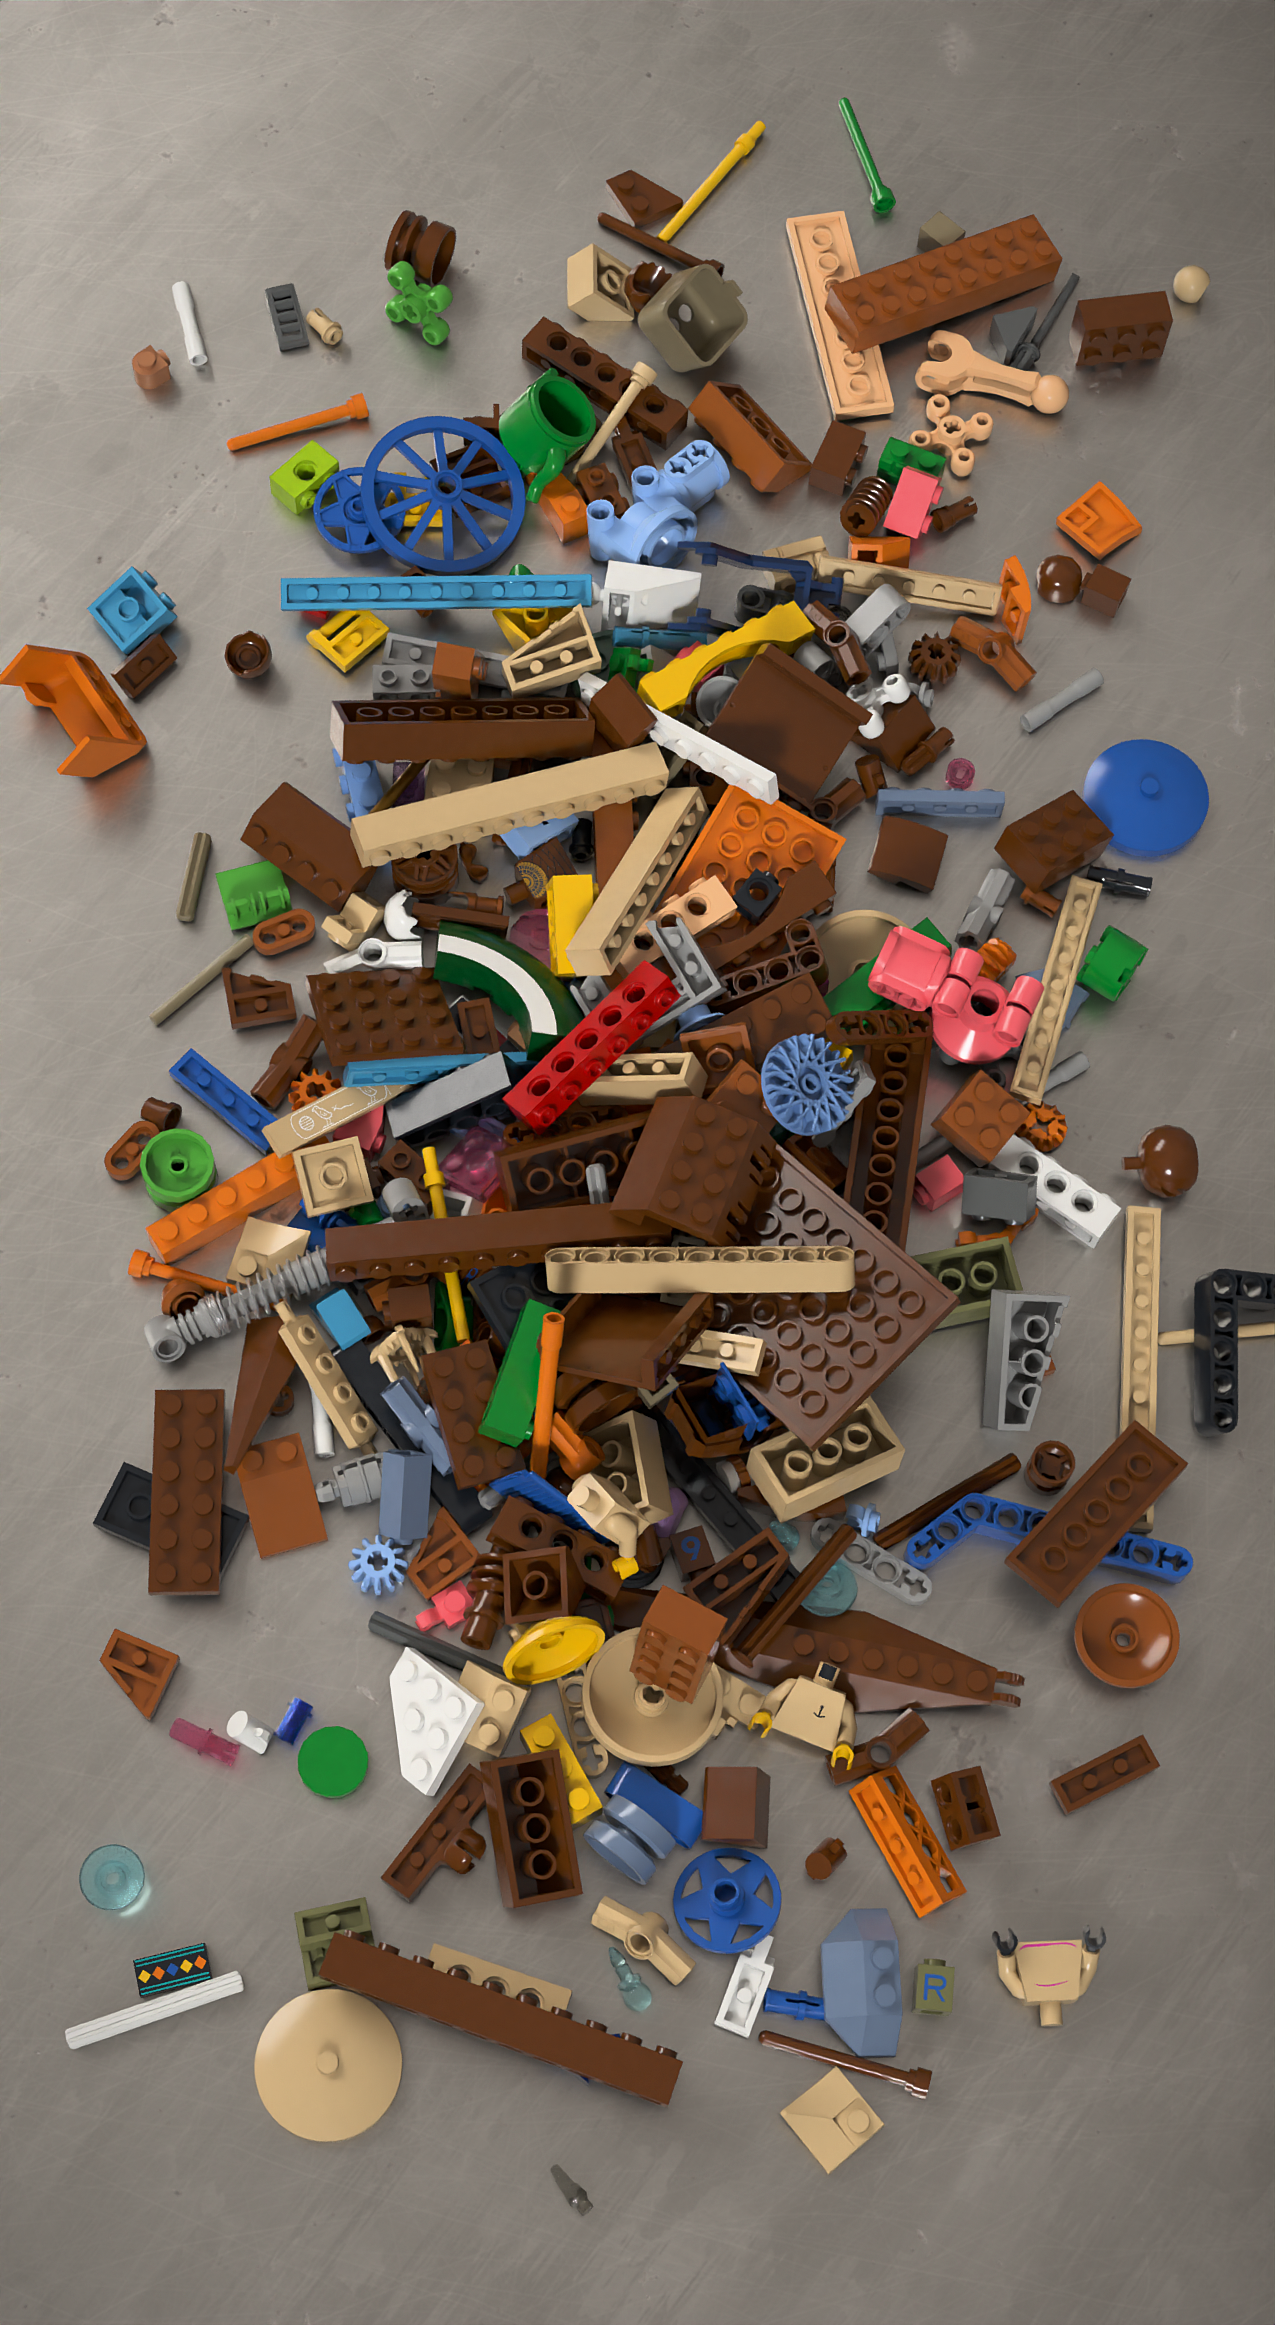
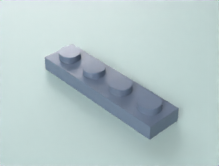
[875,787,1005,818]

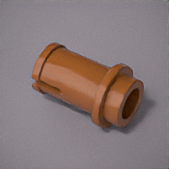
[1019,886,1062,918]

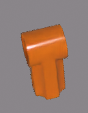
[549,1409,605,1481]

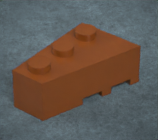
[432,641,489,699]

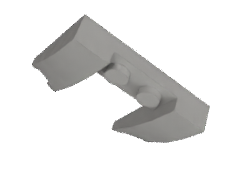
[570,918,727,1054]

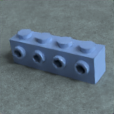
[332,748,384,823]

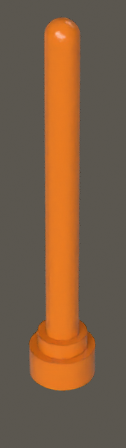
[227,393,369,451]
[128,1249,283,1312]

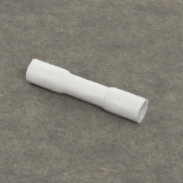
[172,281,208,366]
[309,1384,335,1458]

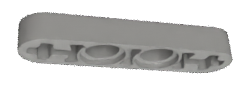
[810,1518,932,1606]

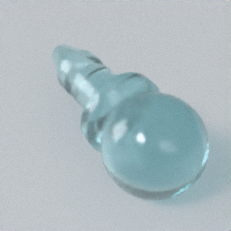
[769,1520,800,1551]
[609,1946,652,2011]

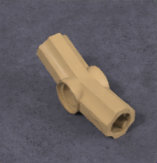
[591,1896,696,1986]

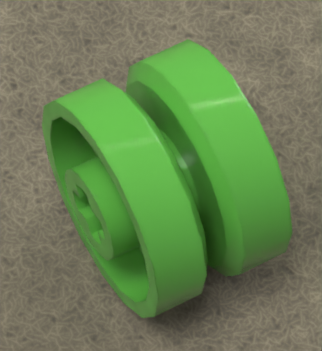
[140,1128,218,1212]

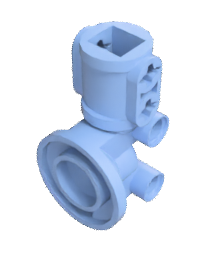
[586,440,730,569]

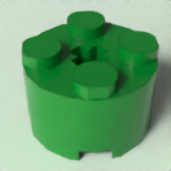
[1076,925,1149,1002]

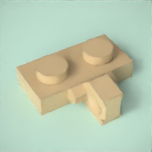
[711,1664,766,1739]

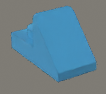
[309,1287,371,1351]

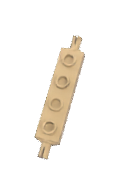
[273,1299,378,1456]

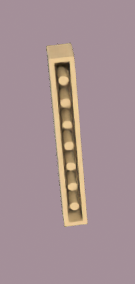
[565,787,709,976]

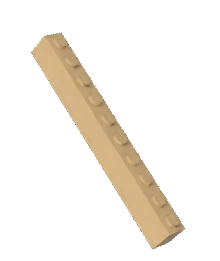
[350,741,669,868]

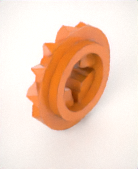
[1015,1101,1068,1152]

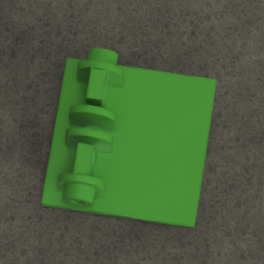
[215,860,293,931]

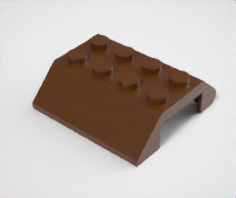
[608,1095,777,1247]

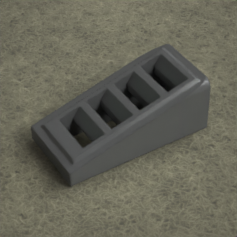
[265,283,309,351]

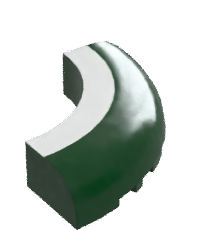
[433,920,585,1062]

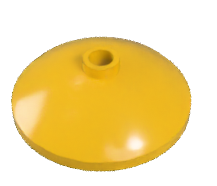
[503,1616,605,1685]

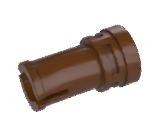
[930,496,978,533]

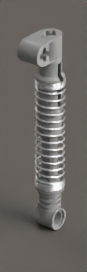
[144,1178,430,1362]

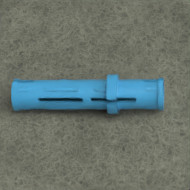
[612,626,707,651]

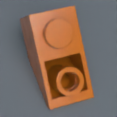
[848,536,911,569]

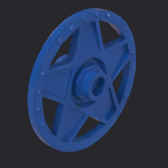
[313,467,406,554]
[673,1848,782,1954]

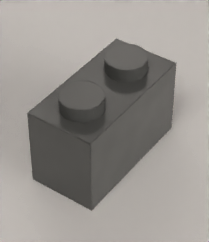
[962,1167,1038,1225]

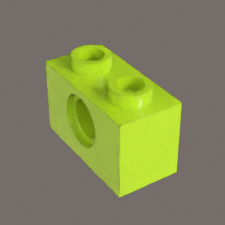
[269,440,339,515]

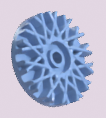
[761,1034,854,1136]

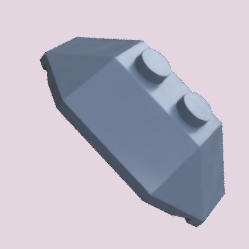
[820,1908,903,2058]

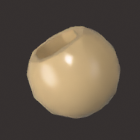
[1173,265,1210,304]

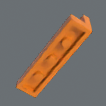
[848,1765,967,1918]

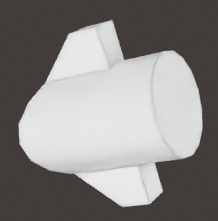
[227,1711,274,1754]

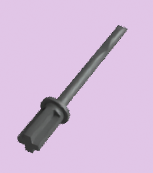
[1010,273,1080,371]

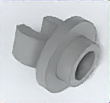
[908,682,934,711]

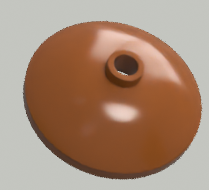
[1074,1583,1180,1688]

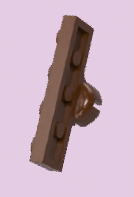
[381,1763,487,1902]

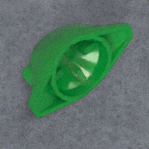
[434,1281,473,1352]

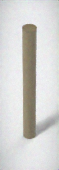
[149,934,254,1026]

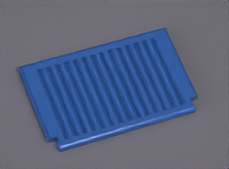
[489,1469,611,1544]

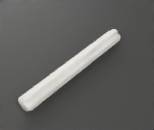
[65,1971,244,2049]

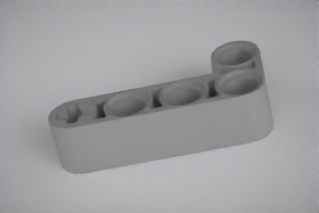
[793,583,911,689]

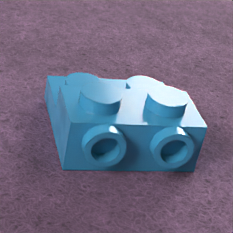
[87,566,178,655]

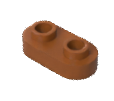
[253,909,316,955]
[104,1121,160,1180]

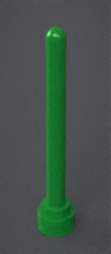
[838,97,896,213]

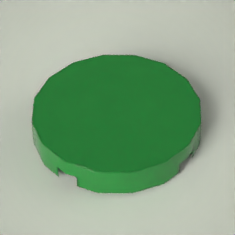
[298,1726,368,1798]

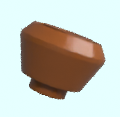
[161,1279,206,1320]

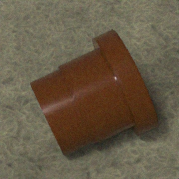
[141,1097,182,1132]

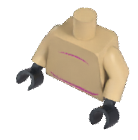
[992,1925,1106,2026]

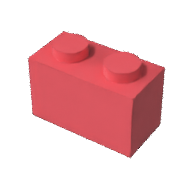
[883,466,944,539]

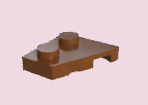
[406,1506,481,1602]

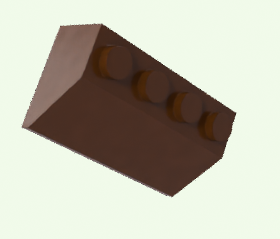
[240,782,378,912]
[479,1749,583,1908]

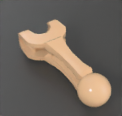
[915,330,1069,414]

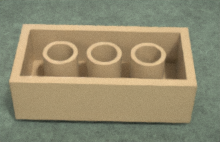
[746,1396,905,1524]

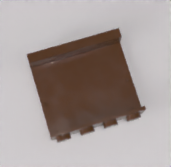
[705,643,873,812]
[536,1293,714,1391]

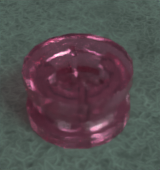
[945,758,975,790]

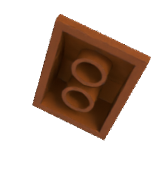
[237,1432,328,1559]

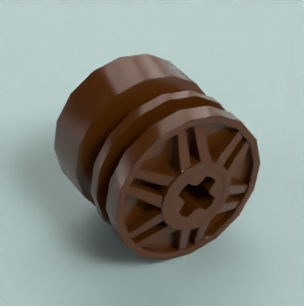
[384,210,456,288]
[391,844,459,906]

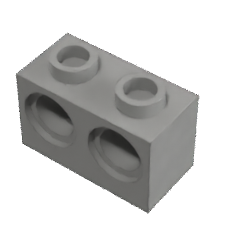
[373,665,437,700]

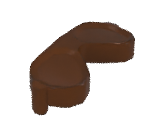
[458,842,488,883]

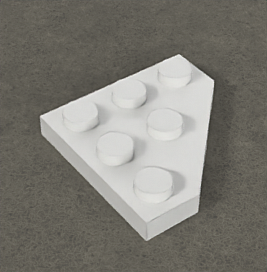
[389,1647,485,1796]

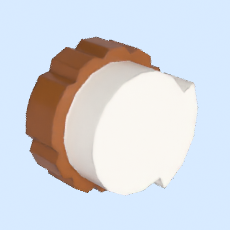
[716,1455,751,1493]

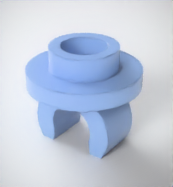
[846,1503,881,1538]

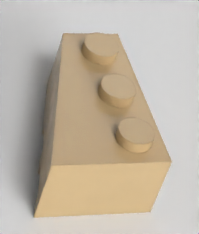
[501,603,602,698]

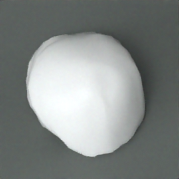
[384,889,424,941]

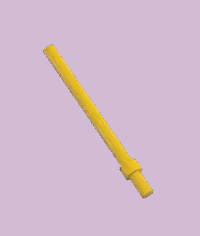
[656,121,766,243]
[422,1147,471,1343]

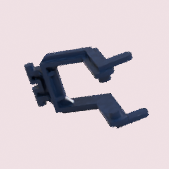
[667,541,844,637]

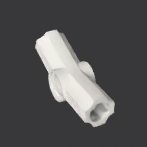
[323,938,424,974]

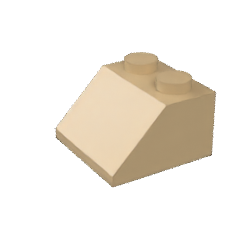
[567,243,634,321]
[458,1660,532,1758]

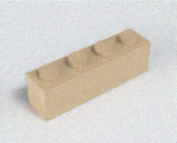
[577,1052,708,1106]

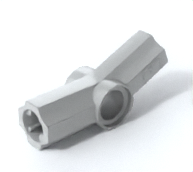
[955,868,1015,952]

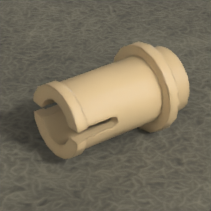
[306,308,343,345]

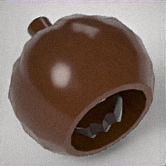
[1121,1125,1199,1198]

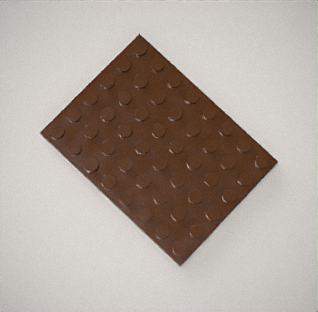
[645,1144,961,1452]

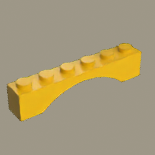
[637,600,815,718]

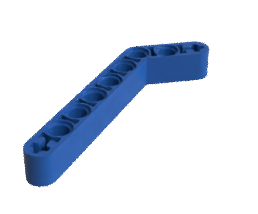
[903,1493,1193,1585]

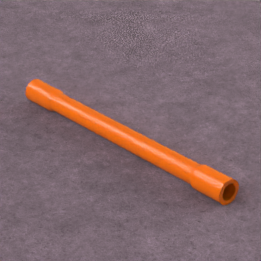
[529,1312,565,1480]

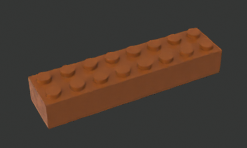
[824,214,1063,354]

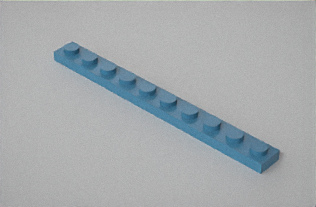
[281,574,592,611]

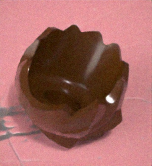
[624,261,672,313]

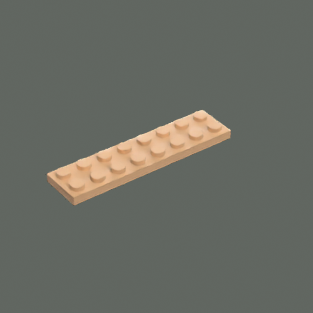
[786,211,894,421]

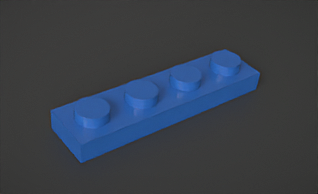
[169,1048,278,1156]

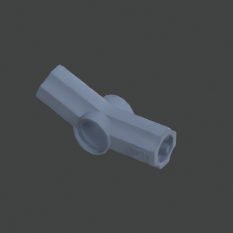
[380,1376,453,1477]

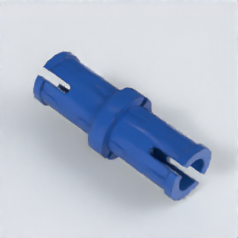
[763,1988,825,2021]

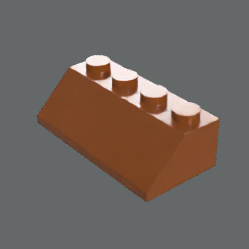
[688,381,812,493]

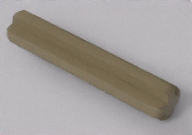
[176,832,212,922]

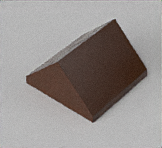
[851,695,936,773]
[503,1545,586,1625]
[701,1767,771,1849]

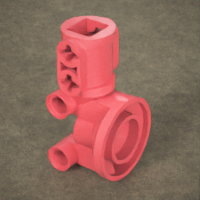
[867,926,1044,1065]

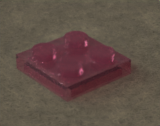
[439,1126,503,1204]

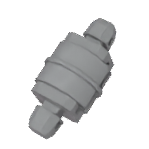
[314,1452,383,1507]

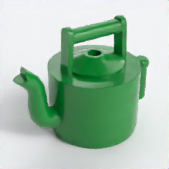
[499,368,596,504]

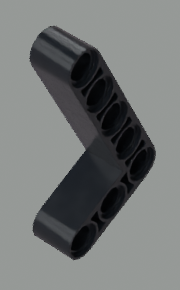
[1194,1269,1275,1437]

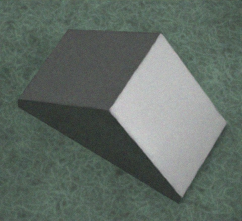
[989,306,1038,367]

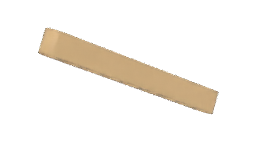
[545,1246,856,1293]

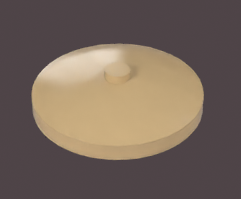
[807,910,911,1032]
[581,1627,724,1767]
[254,1989,403,2142]

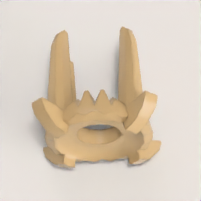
[370,1324,438,1392]

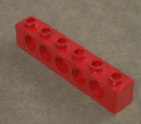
[502,960,681,1136]

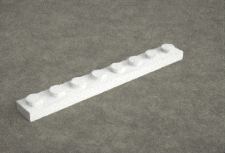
[578,672,779,805]

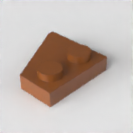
[99,1629,180,1721]

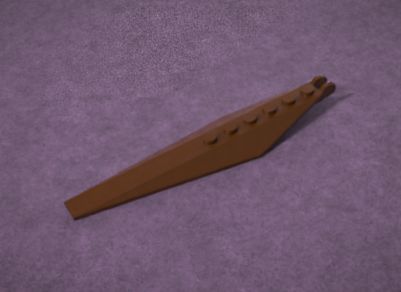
[610,1587,1025,1713]

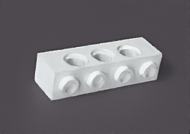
[987,1134,1121,1249]

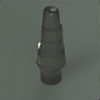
[550,2164,593,2216]

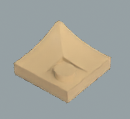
[226,1216,311,1300]
[780,2066,885,2175]

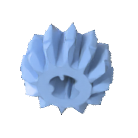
[348,1535,408,1596]

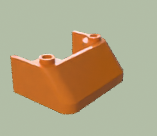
[0,644,147,778]

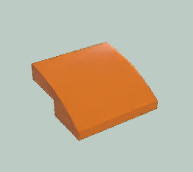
[999,555,1031,645]

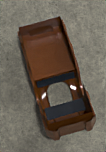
[664,1374,785,1458]

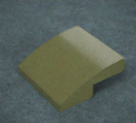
[294,1897,375,1991]

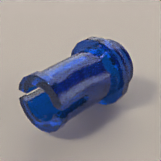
[273,1697,313,1746]

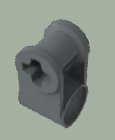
[734,585,794,624]

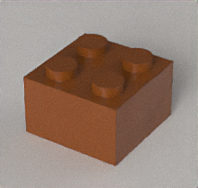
[930,1070,1031,1168]

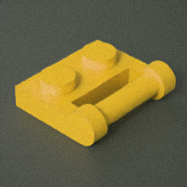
[306,610,390,673]

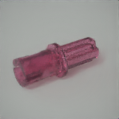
[169,1718,241,1767]

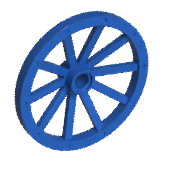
[360,416,525,576]

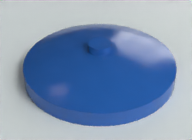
[1082,739,1209,857]

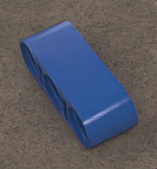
[604,1761,703,1849]

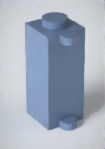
[378,1449,432,1545]

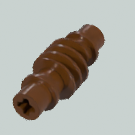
[460,1524,531,1650]

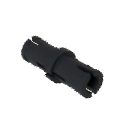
[1086,865,1153,897]

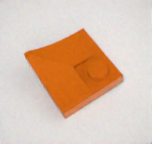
[1056,481,1142,561]

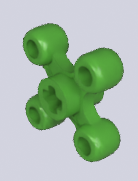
[385,261,453,346]

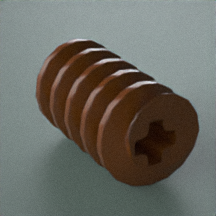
[840,476,893,537]

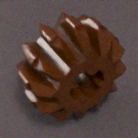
[908,631,961,687]

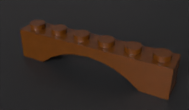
[652,861,837,981]

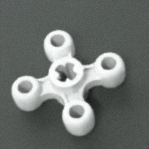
[846,674,910,739]

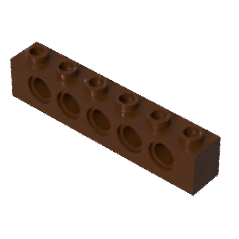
[522,316,688,451]

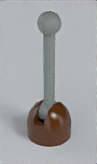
[332,1281,386,1345]

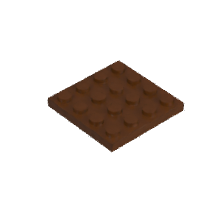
[305,967,464,1067]

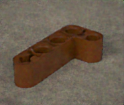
[705,919,829,1015]

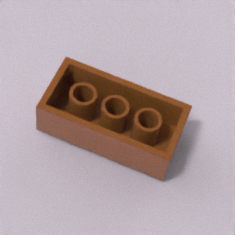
[629,1585,728,1704]

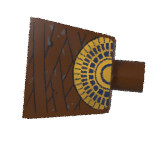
[503,837,578,913]

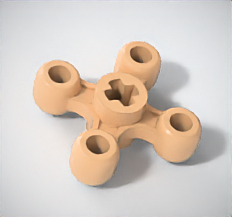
[908,394,994,476]

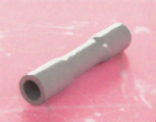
[1020,668,1104,732]

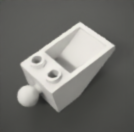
[592,560,702,631]

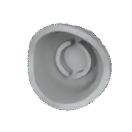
[696,676,738,727]

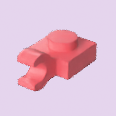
[415,1580,473,1632]

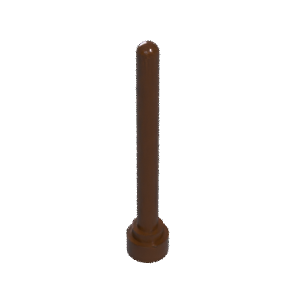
[597,212,725,277]
[758,2030,932,2100]

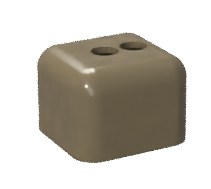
[638,264,748,373]

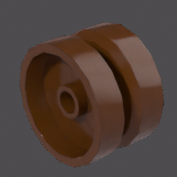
[554,1373,638,1435]

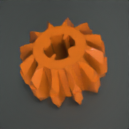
[977,937,1017,982]
[288,1068,341,1112]

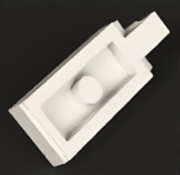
[714,1935,775,2038]

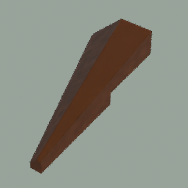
[223,1316,298,1475]

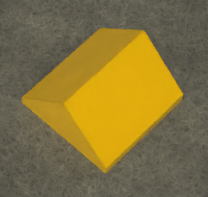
[492,608,573,652]

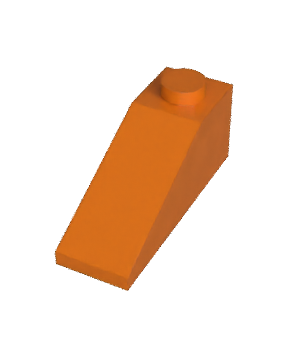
[524,472,588,544]

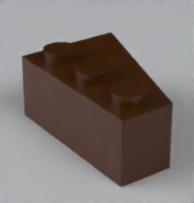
[683,1527,791,1651]

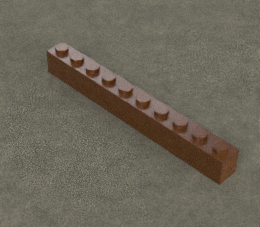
[325,1202,672,1282]
[318,1929,683,2108]

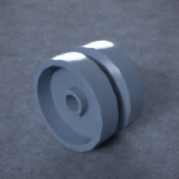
[583,1794,676,1885]

